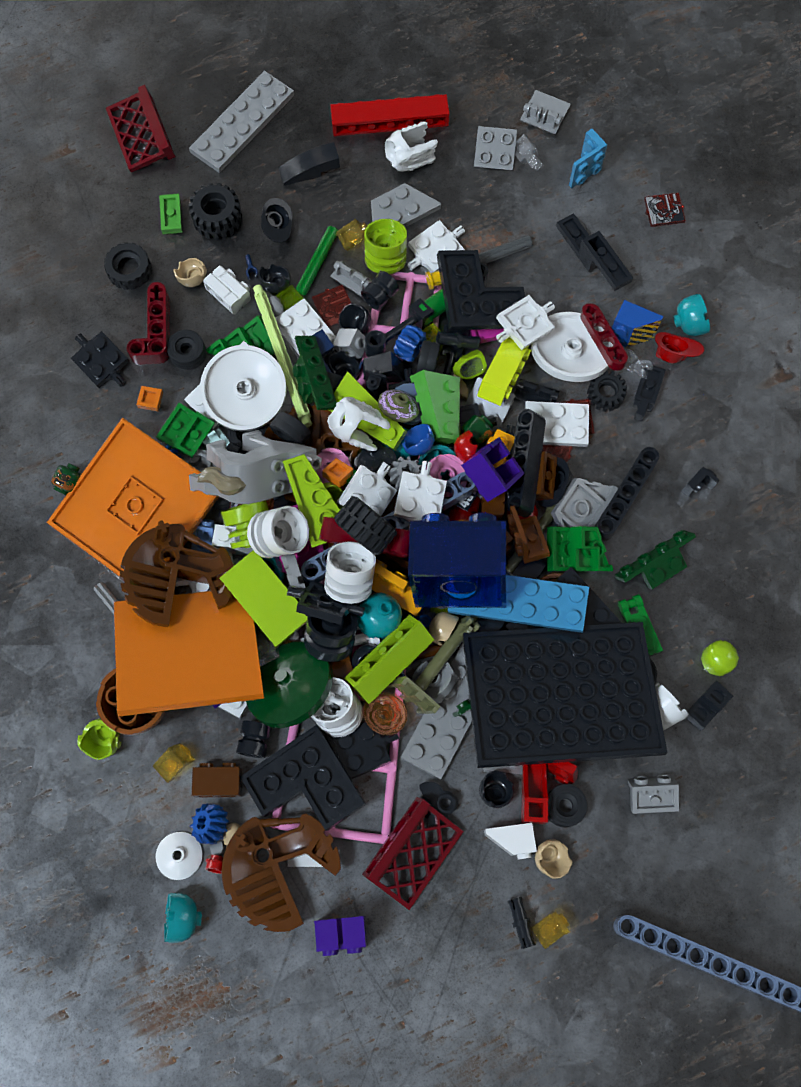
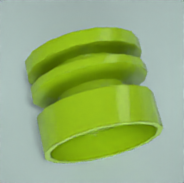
[364,219,407,274]
[221,500,269,549]

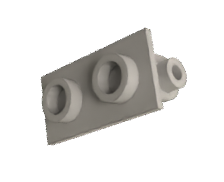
[330,261,372,297]

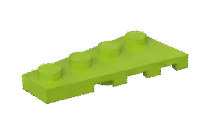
[328,371,407,451]
[283,454,340,548]

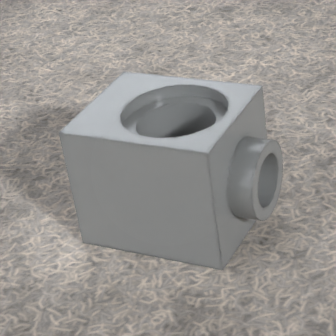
[333,329,365,358]

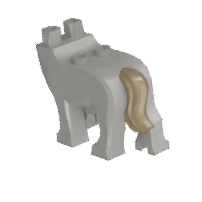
[189,430,322,504]

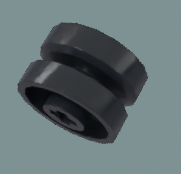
[304,613,358,662]

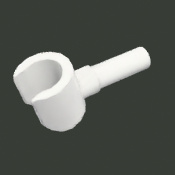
[324,691,346,707]

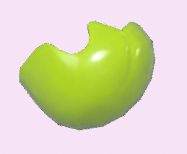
[701,640,739,676]

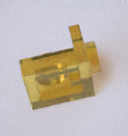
[336,219,367,251]
[153,743,195,783]
[531,911,570,949]

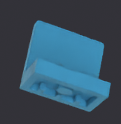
[569,129,607,188]

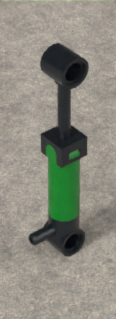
[365,263,488,357]

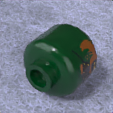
[462,415,494,446]
[51,463,81,495]

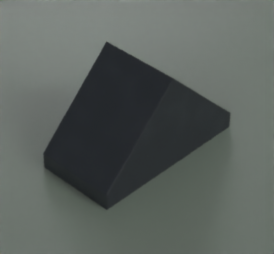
[363,351,405,383]

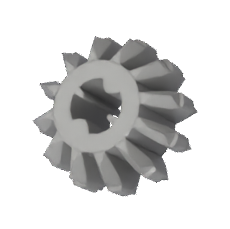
[388,456,422,490]

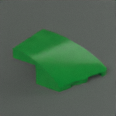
[206,316,275,357]
[547,526,613,572]

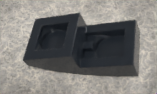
[686,680,733,731]

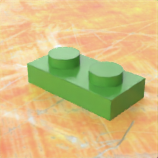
[159,194,183,234]

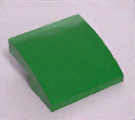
[156,403,215,458]

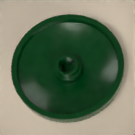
[246,642,333,728]

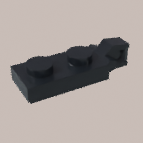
[633,364,666,421]

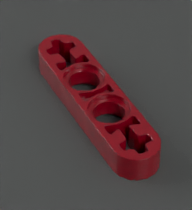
[580,303,628,371]

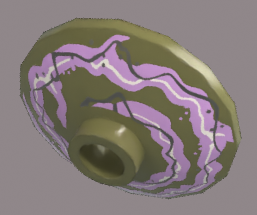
[378,389,420,423]

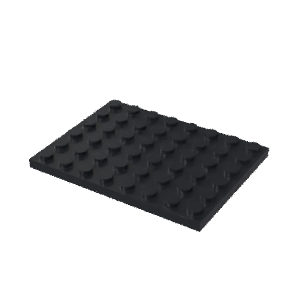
[462,622,667,768]

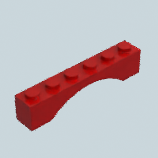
[521,764,548,824]

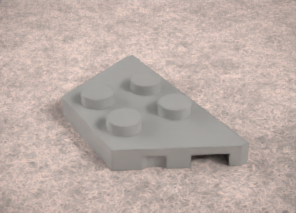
[371,183,441,227]
[551,478,618,527]

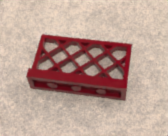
[106,84,176,173]
[362,797,464,910]

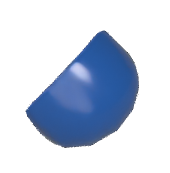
[402,424,435,456]

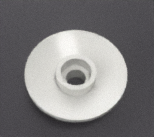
[156,832,203,880]

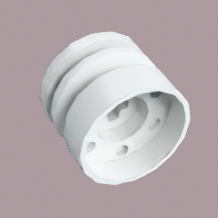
[247,506,309,558]
[324,542,376,604]
[311,677,363,737]

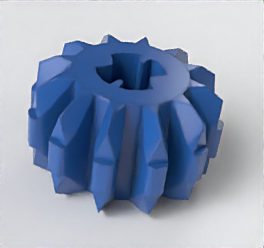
[394,325,426,362]
[189,803,230,844]

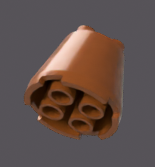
[96,668,166,735]

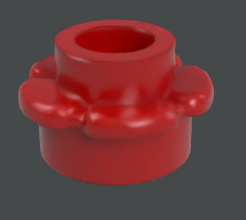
[205,855,223,874]

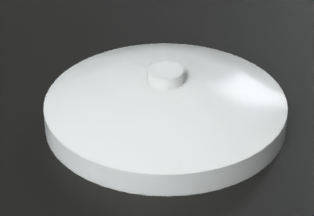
[531,312,613,382]
[200,345,287,431]

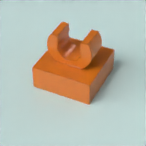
[136,386,163,412]
[322,458,353,488]

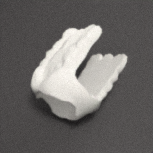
[385,122,438,172]
[327,397,391,451]

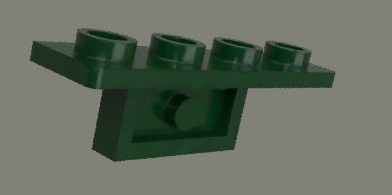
[293,336,337,410]
[614,530,696,589]

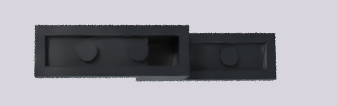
[556,213,633,291]

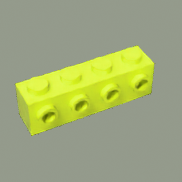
[477,337,531,406]

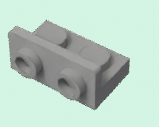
[628,774,679,814]

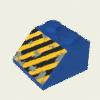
[612,300,663,348]

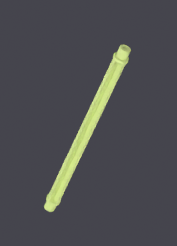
[253,285,312,427]

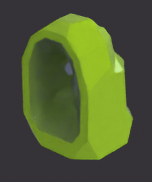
[453,350,487,379]

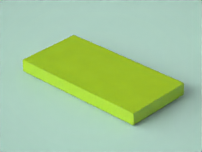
[220,550,308,648]

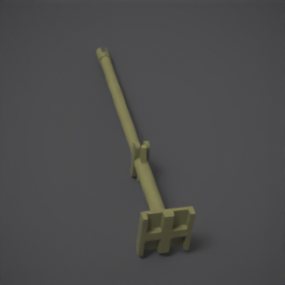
[388,505,556,714]

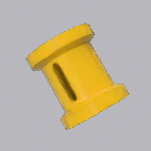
[425,271,441,290]

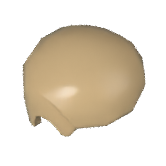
[173,258,207,287]
[429,612,459,645]
[535,839,572,879]

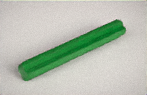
[296,226,338,296]

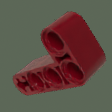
[126,282,170,365]
[319,517,413,557]

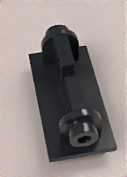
[365,370,387,398]
[515,379,560,403]

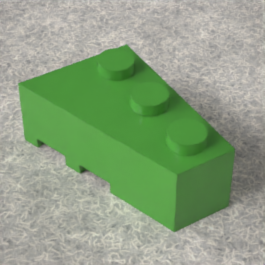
[410,370,460,445]

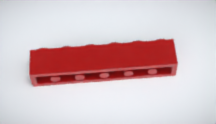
[330,94,449,136]

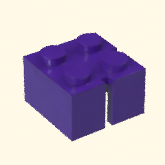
[461,437,524,502]
[314,916,367,956]

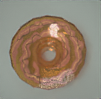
[363,692,407,735]

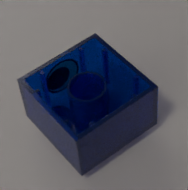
[408,513,507,608]

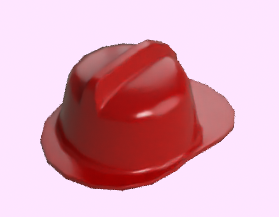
[655,332,704,363]

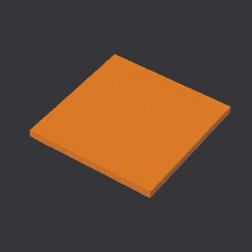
[46,418,219,576]
[114,591,264,717]

